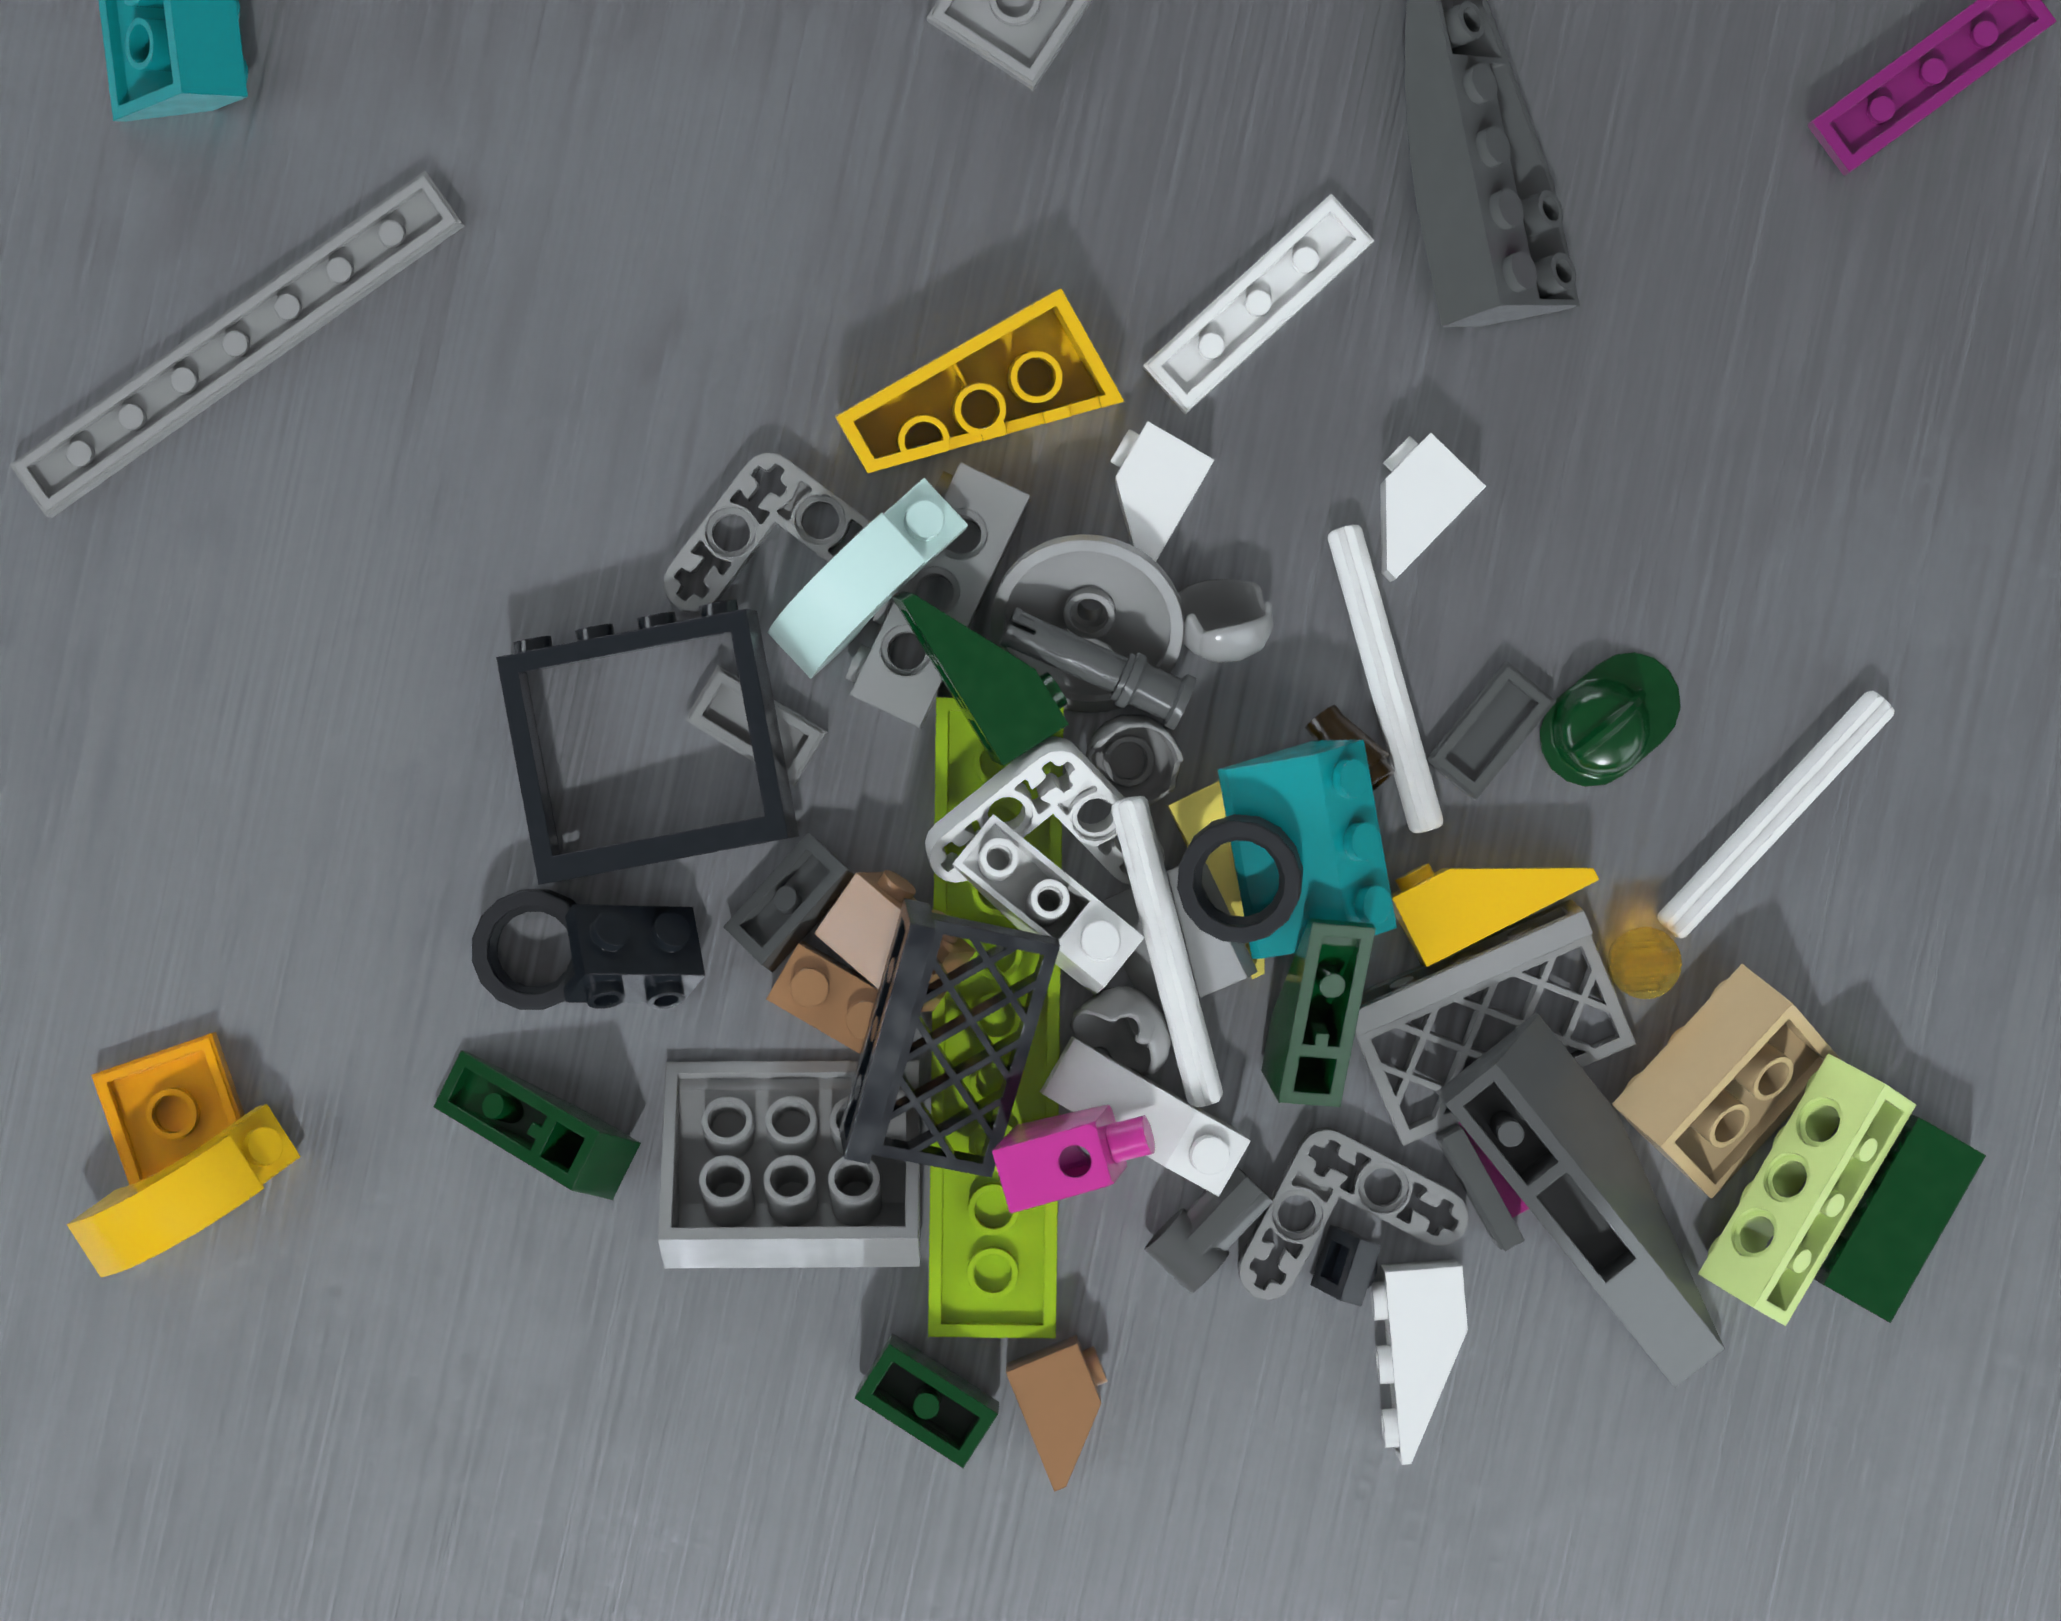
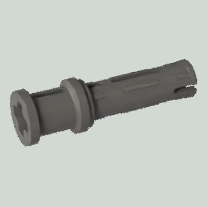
[999,607,1196,730]

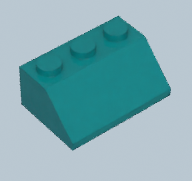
[98,0,248,122]
[1218,739,1397,959]

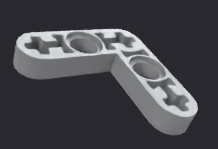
[664,453,870,613]
[1238,1127,1469,1300]

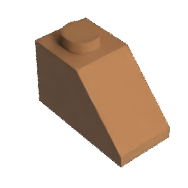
[1006,1335,1108,1492]

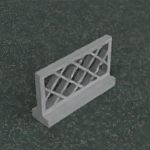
[1355,899,1636,1146]

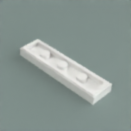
[1143,194,1374,415]

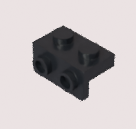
[563,905,705,1009]

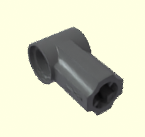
[1144,1166,1273,1294]

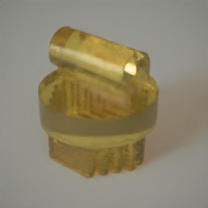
[1607,927,1682,999]

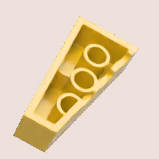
[834,288,1125,473]

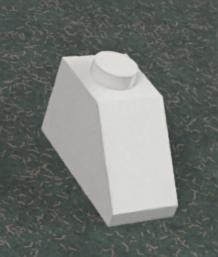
[1110,421,1214,562]
[1380,433,1486,582]

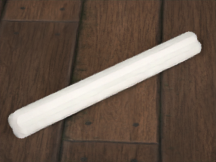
[1328,524,1443,833]
[1657,691,1895,939]
[1111,796,1223,1107]

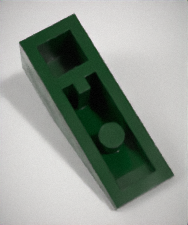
[892,591,1069,766]
[1261,918,1376,1107]
[433,1050,641,1200]

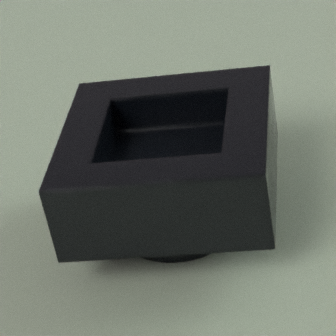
[1310,1225,1381,1307]

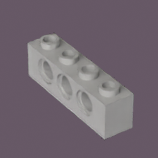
[845,462,1030,729]

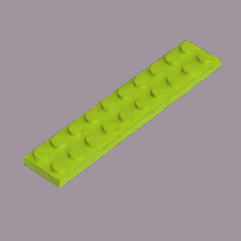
[928,697,1064,1339]

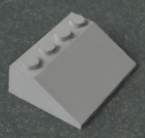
[658,1060,921,1269]

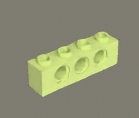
[1698,1053,1916,1326]

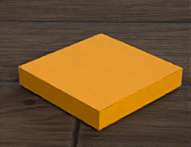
[91,1032,245,1185]

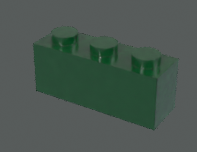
[1814,1114,1986,1323]

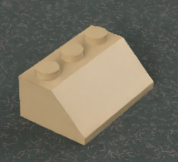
[1612,964,1841,1199]

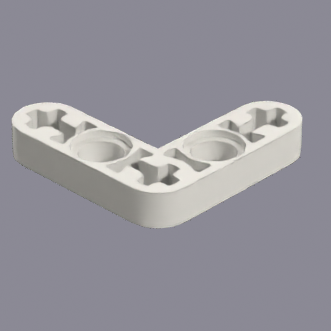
[925,736,1165,884]

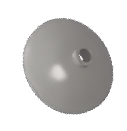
[991,534,1184,713]

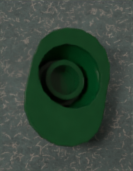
[1539,652,1681,787]

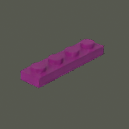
[1807,0,2057,176]

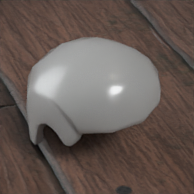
[1178,579,1274,663]
[1086,714,1184,807]
[1070,986,1172,1076]

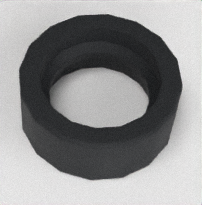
[1177,814,1303,943]
[472,889,577,1010]

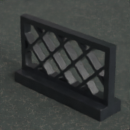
[839,898,1060,1178]

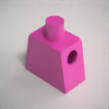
[992,1105,1155,1213]

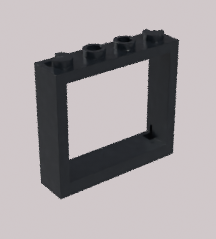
[496,600,799,885]

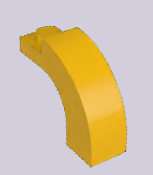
[66,1104,301,1278]

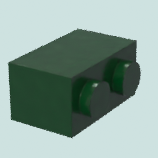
[855,1333,999,1468]

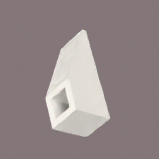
[952,814,1145,996]
[1370,1258,1468,1465]

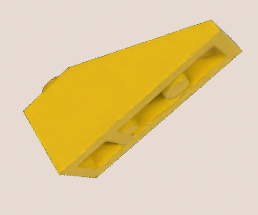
[1391,863,1599,967]

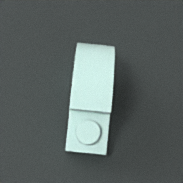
[767,478,968,679]

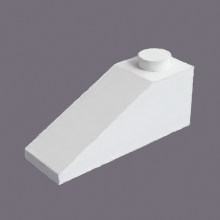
[1040,1037,1251,1197]

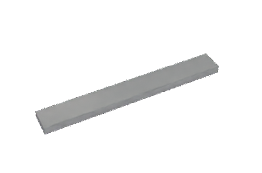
[9,171,465,518]

